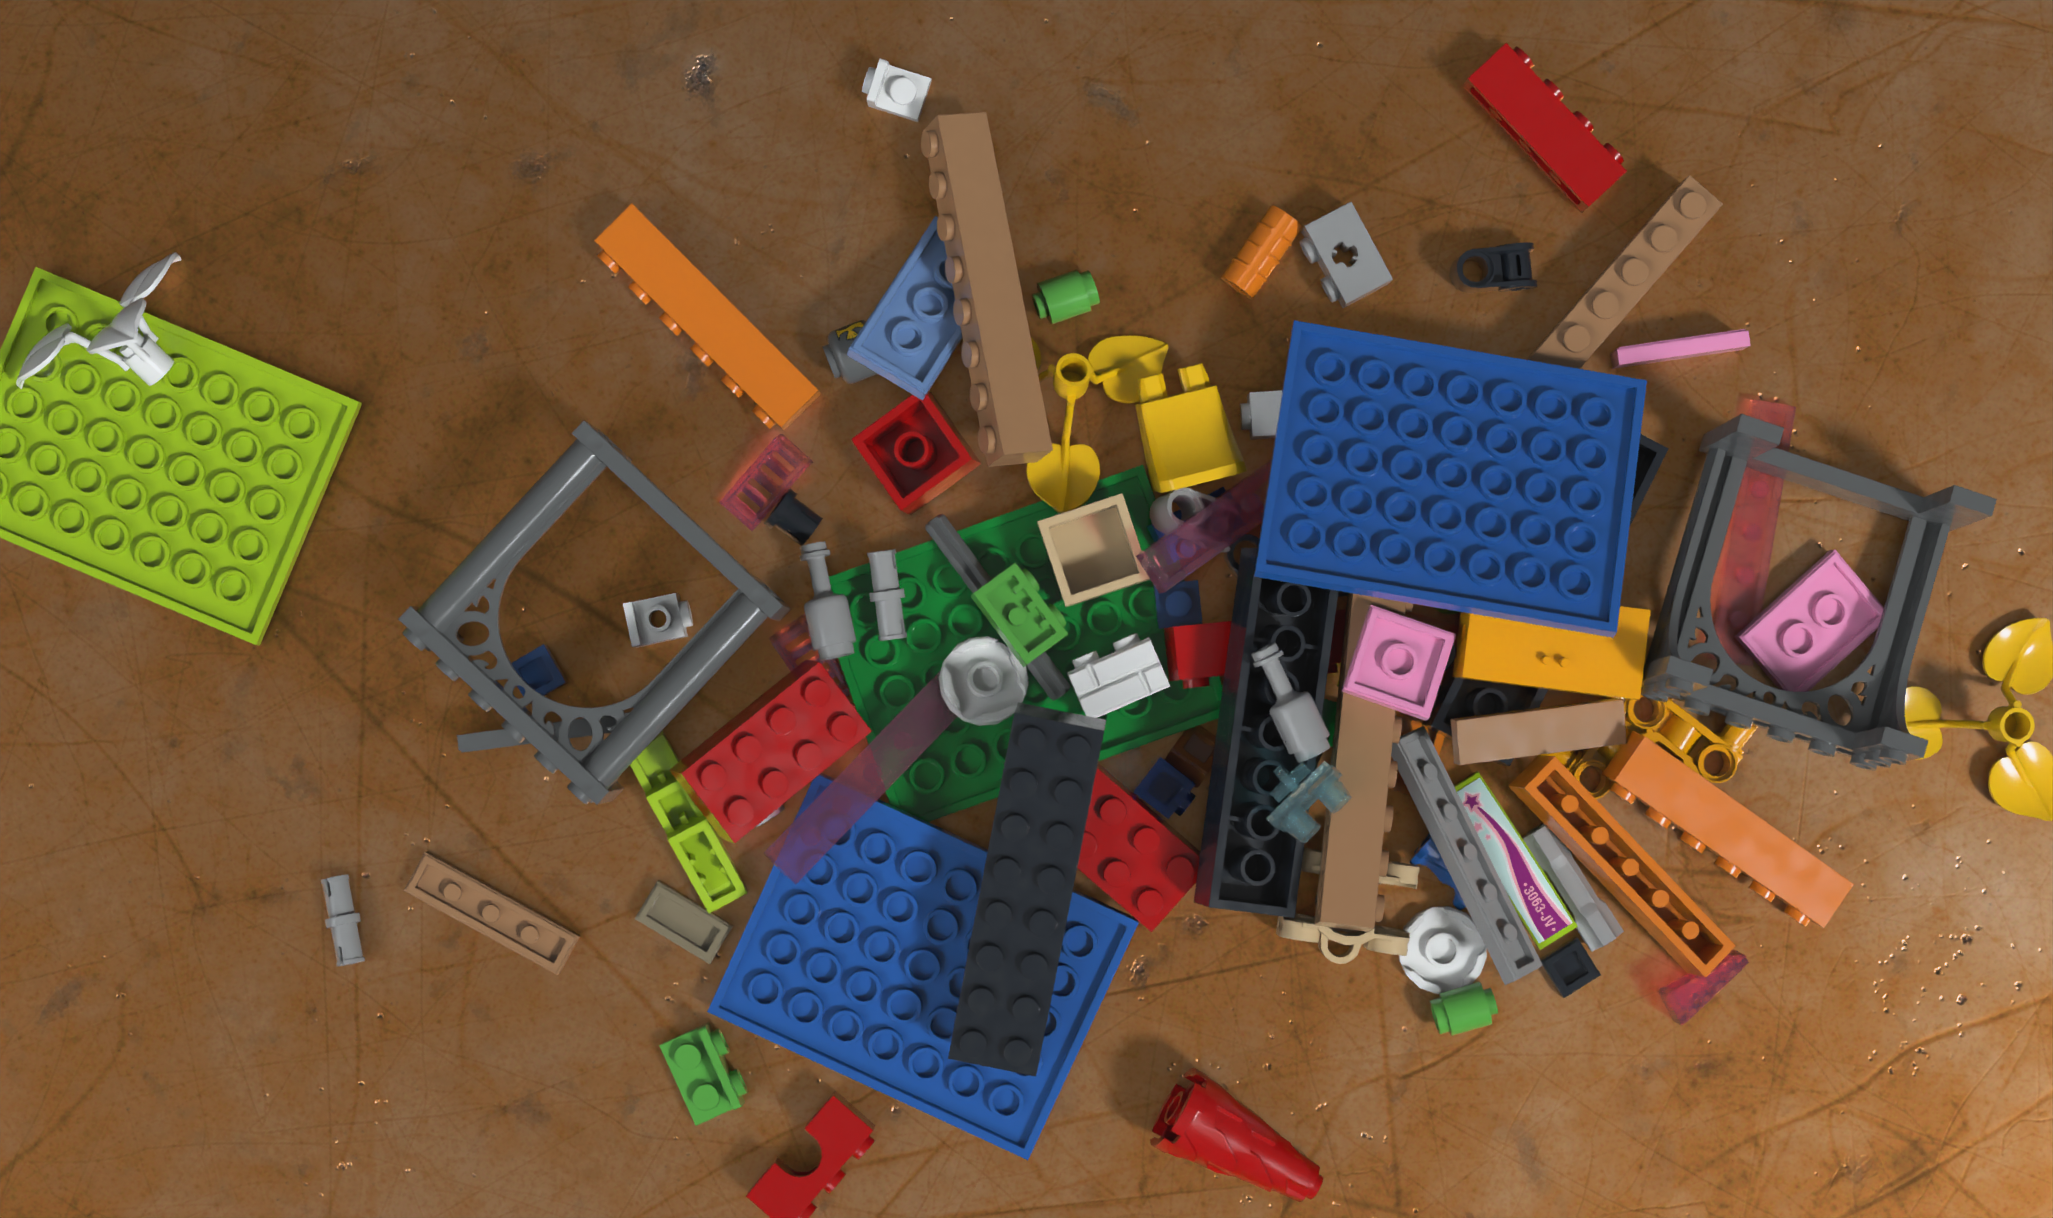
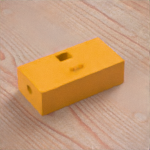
[1452,606,1651,700]

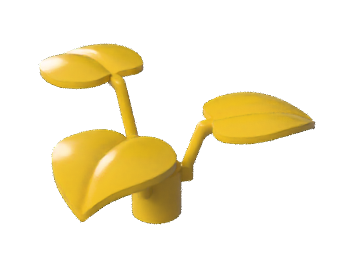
[1026,336,1168,513]
[1905,618,2053,821]

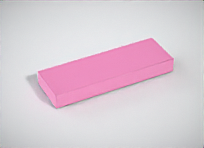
[1610,329,1751,369]

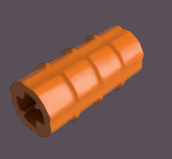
[1221,205,1303,299]

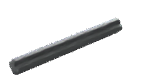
[925,514,1070,700]

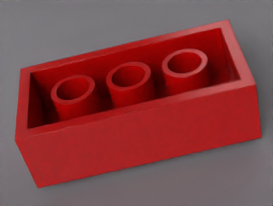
[669,660,872,843]
[1078,763,1200,932]

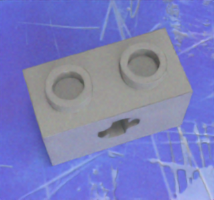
[1299,202,1393,308]

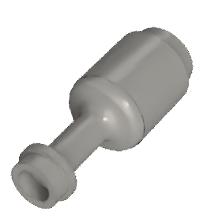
[799,541,856,661]
[1251,642,1330,763]

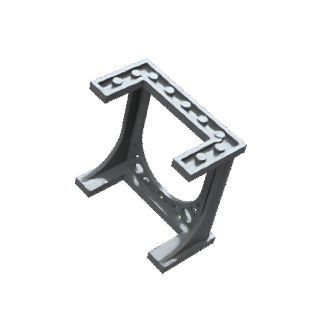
[1641,414,1997,771]
[398,420,792,805]

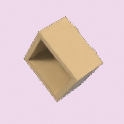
[1037,493,1151,608]

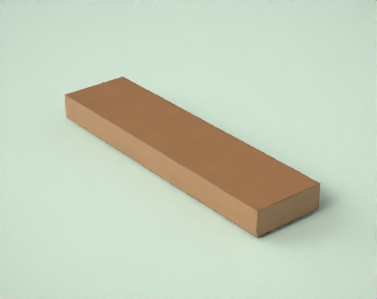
[1451,698,1627,765]
[403,852,581,975]

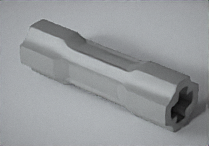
[1522,823,1624,952]

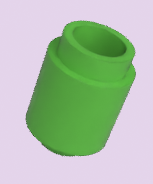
[1032,270,1100,325]
[1429,982,1498,1036]

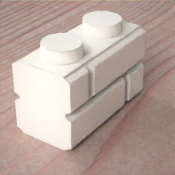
[1067,633,1170,718]

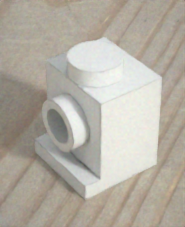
[623,593,693,648]

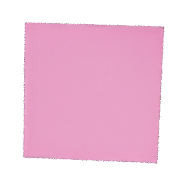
[1341,605,1456,721]

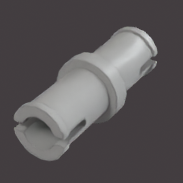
[867,549,907,641]
[320,874,365,967]

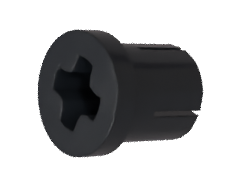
[764,489,823,546]

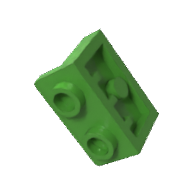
[971,563,1068,667]
[659,1022,748,1126]

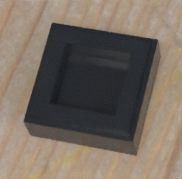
[1540,937,1601,998]

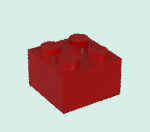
[851,391,982,515]

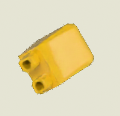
[1135,363,1247,493]

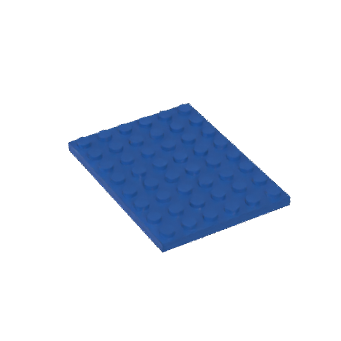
[1254,320,1647,638]
[707,773,1139,1160]

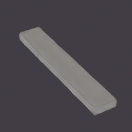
[1391,726,1543,985]

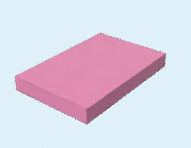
[1734,550,1884,692]

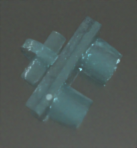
[1266,761,1352,843]

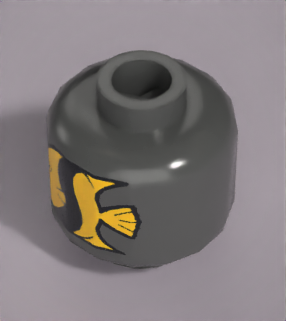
[822,320,877,384]

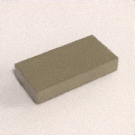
[635,880,734,964]

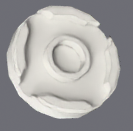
[939,637,1028,726]
[1399,906,1487,994]

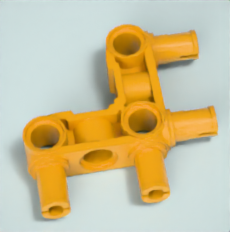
[1542,661,1758,799]

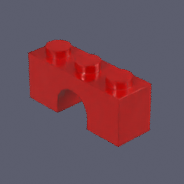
[746,1091,875,1218]

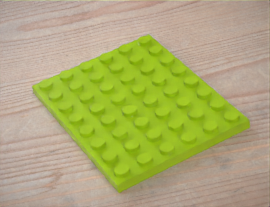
[0,267,362,646]

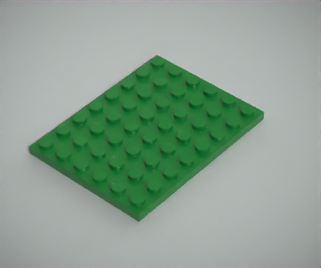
[811,465,1223,822]

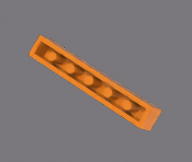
[594,203,821,431]
[1602,731,1854,928]
[1509,755,1736,978]

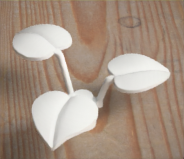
[16,252,182,390]

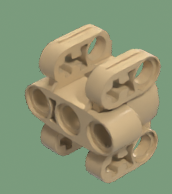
[1276,848,1420,964]

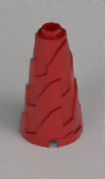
[1150,1068,1323,1202]

